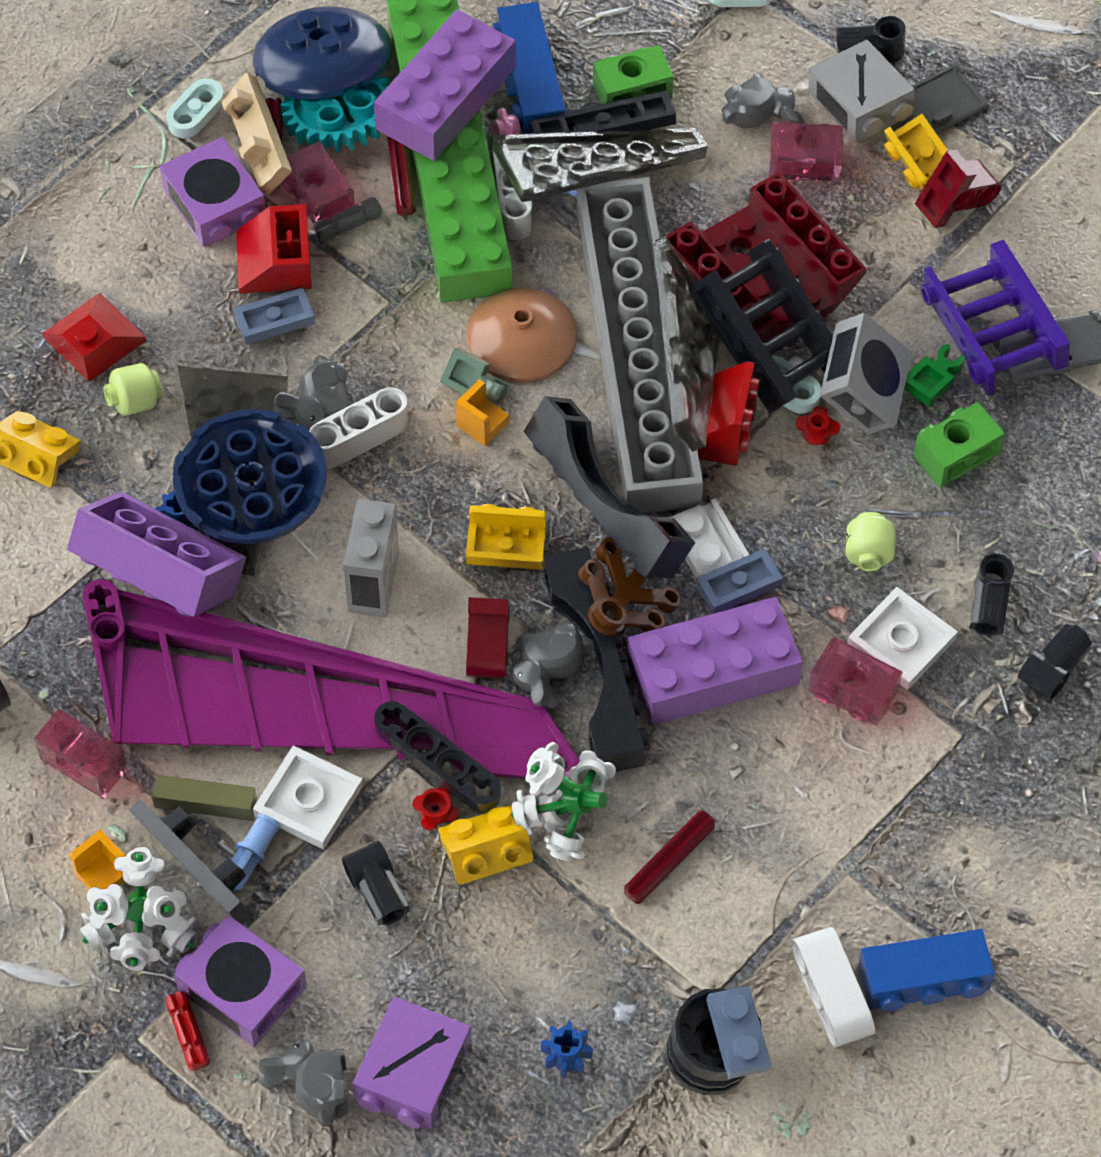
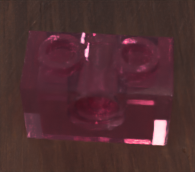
[768,122,843,182]
[281,141,355,224]
[808,637,903,726]
[34,709,127,799]

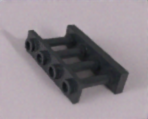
[689,239,833,414]

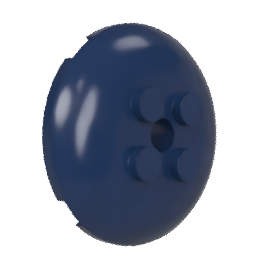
[252,6,392,99]
[173,409,327,545]

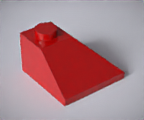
[42,293,146,382]

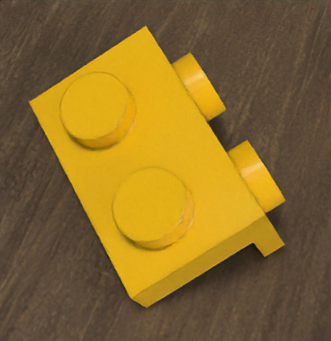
[883,114,948,190]
[0,411,81,487]
[466,504,546,570]
[438,805,534,885]

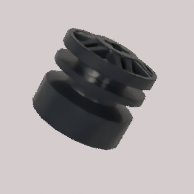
[665,988,762,1095]

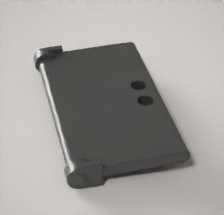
[886,61,989,134]
[993,310,1101,380]

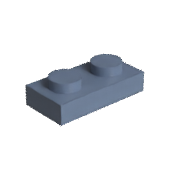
[233,288,315,345]
[696,548,783,614]
[706,986,772,1079]

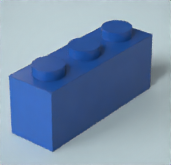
[858,929,995,1011]

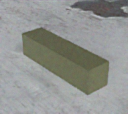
[152,775,257,821]

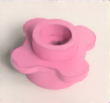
[490,108,520,141]

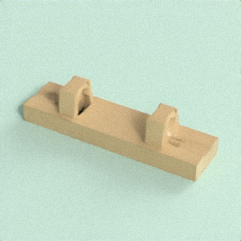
[222,72,292,195]

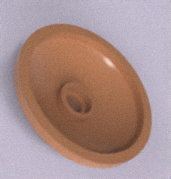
[467,288,577,383]

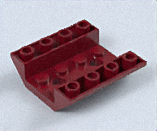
[662,172,867,343]

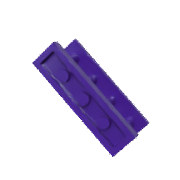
[920,239,1070,396]

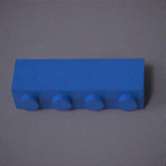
[492,2,565,138]

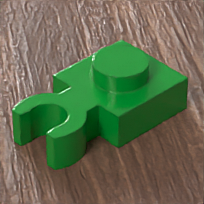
[904,344,966,407]

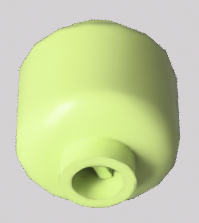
[104,363,162,416]
[845,512,896,571]

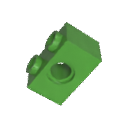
[593,45,674,105]
[913,402,1005,488]

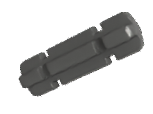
[314,197,382,242]

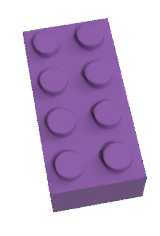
[374,9,516,161]
[67,491,246,617]
[627,597,803,725]

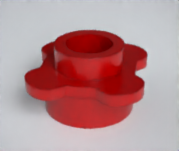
[795,406,840,446]
[412,787,458,831]

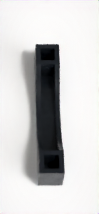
[523,396,695,579]
[543,547,650,772]

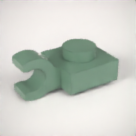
[440,347,511,401]

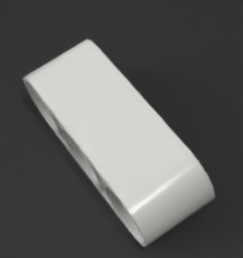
[493,136,532,240]
[309,387,409,469]
[792,927,875,1048]

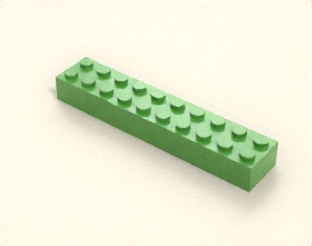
[387,0,512,303]

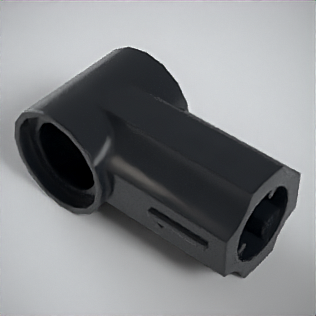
[836,16,906,62]
[969,553,1014,637]
[1018,624,1093,700]
[341,841,409,926]

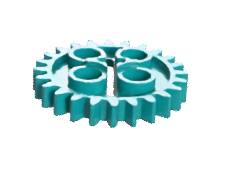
[281,75,389,153]

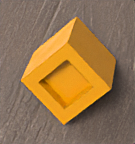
[456,379,509,446]
[69,829,126,890]

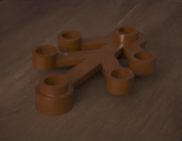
[578,538,682,636]

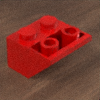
[236,204,312,294]
[695,362,760,466]

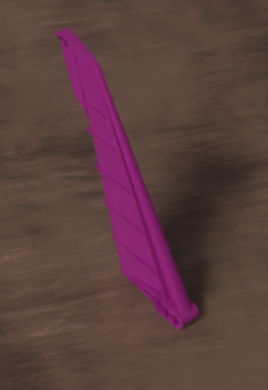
[82,579,579,783]

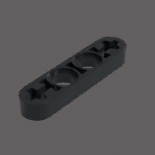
[374,701,501,813]

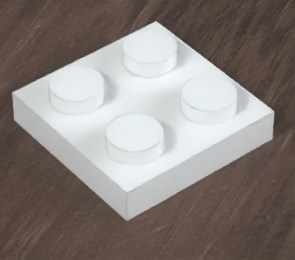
[847,587,958,690]
[253,746,363,850]

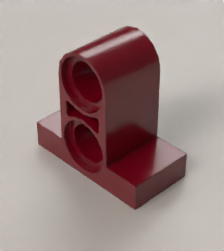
[915,149,1002,228]
[466,597,510,678]

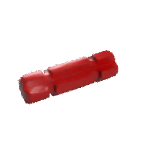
[165,991,210,1071]

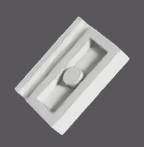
[669,498,749,579]

